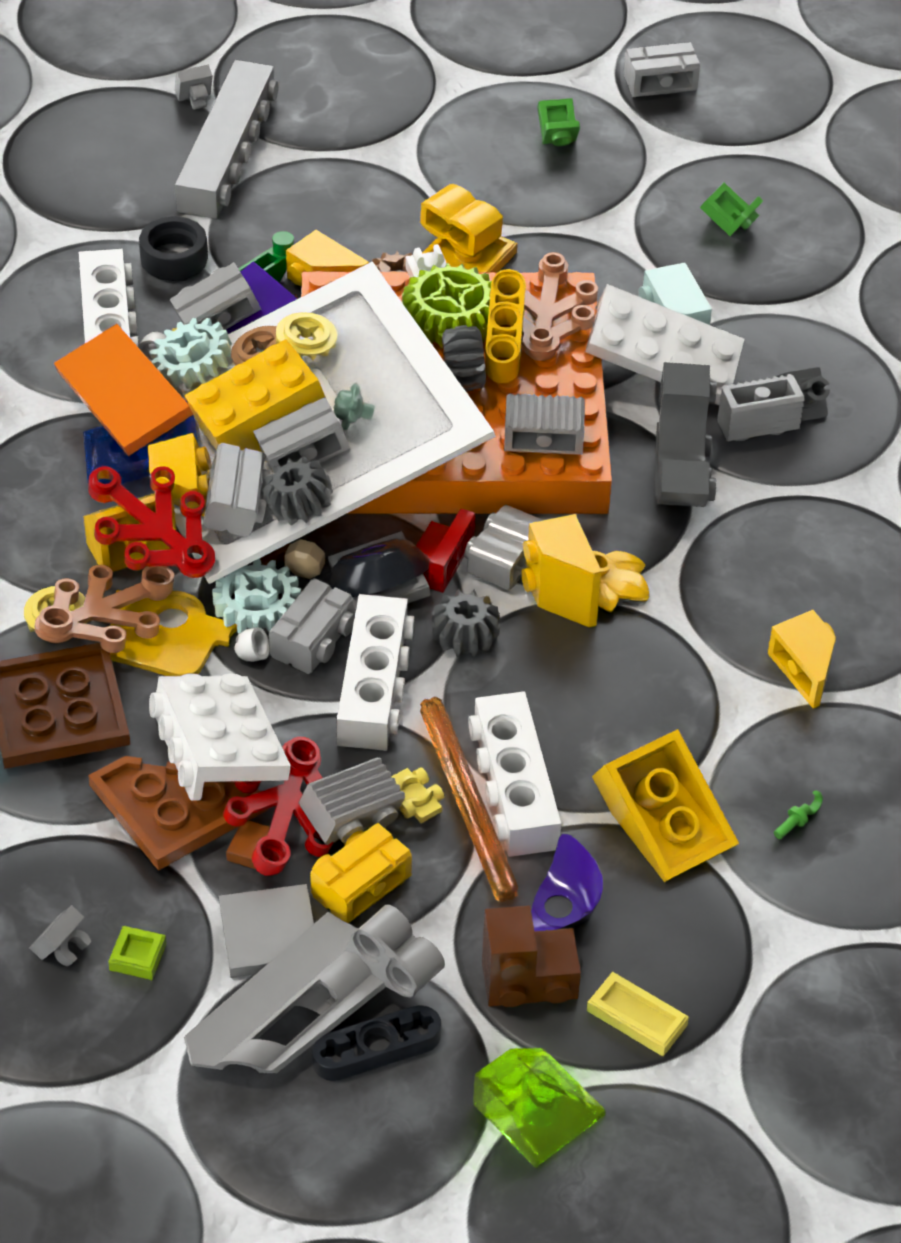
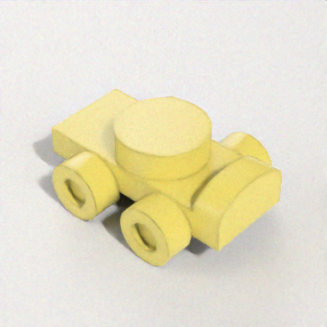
[391,767,444,823]

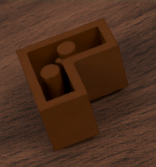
[482,905,581,1007]

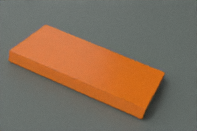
[54,324,193,456]

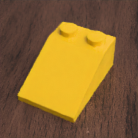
[592,729,739,882]

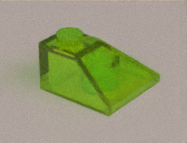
[473,1048,606,1168]

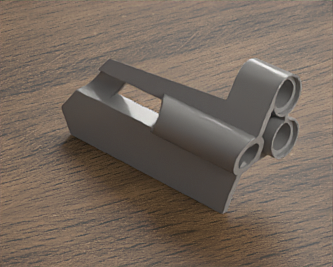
[184,905,445,1073]

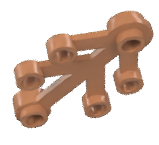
[504,252,598,361]
[35,565,174,653]

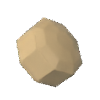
[285,539,325,579]

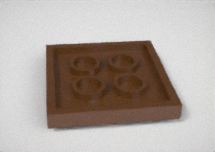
[0,643,131,769]

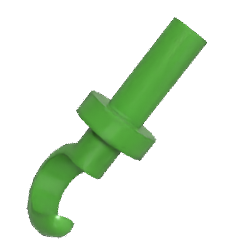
[773,790,823,840]

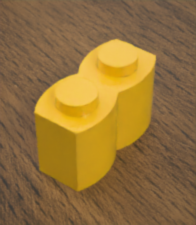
[420,184,503,256]

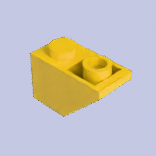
[148,433,212,517]

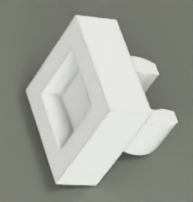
[406,244,447,277]

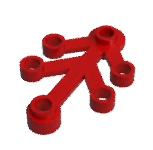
[88,466,215,578]
[223,737,334,876]

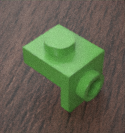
[537,98,580,146]
[700,182,763,236]

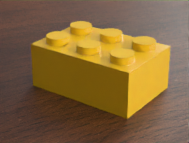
[185,339,326,452]

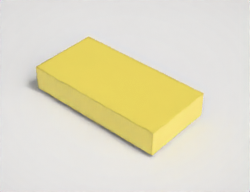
[587,971,689,1057]

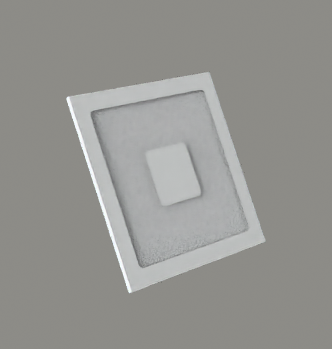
[136,262,496,584]

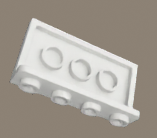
[585,284,744,405]
[149,673,291,801]

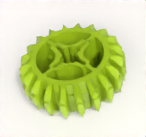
[402,262,492,349]

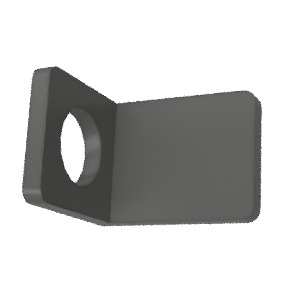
[776,367,830,421]

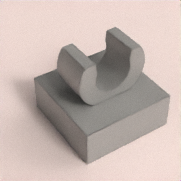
[174,64,213,110]
[29,905,91,966]

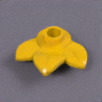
[593,551,649,612]

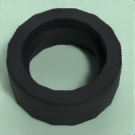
[139,216,208,281]

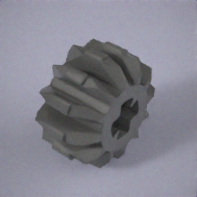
[442,325,486,392]
[262,456,333,525]
[432,589,500,657]

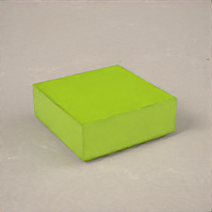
[108,926,167,980]

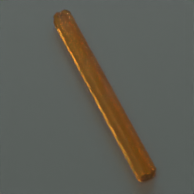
[420,696,518,902]

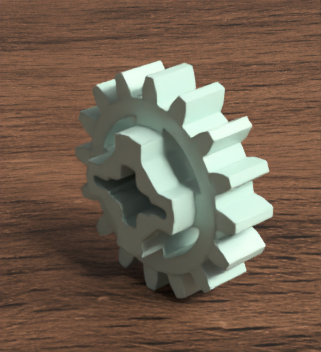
[149,318,232,389]
[212,558,301,633]

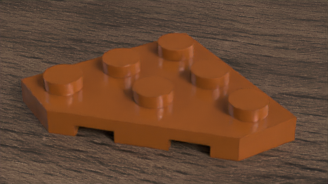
[88,756,268,871]

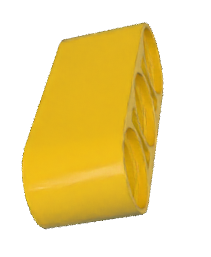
[485,269,526,383]

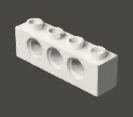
[79,249,139,348]
[337,594,414,751]
[468,691,561,857]

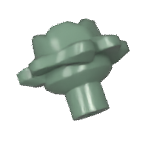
[333,383,375,431]

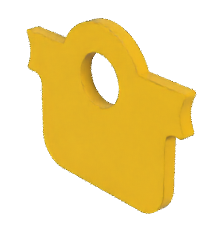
[110,590,237,676]

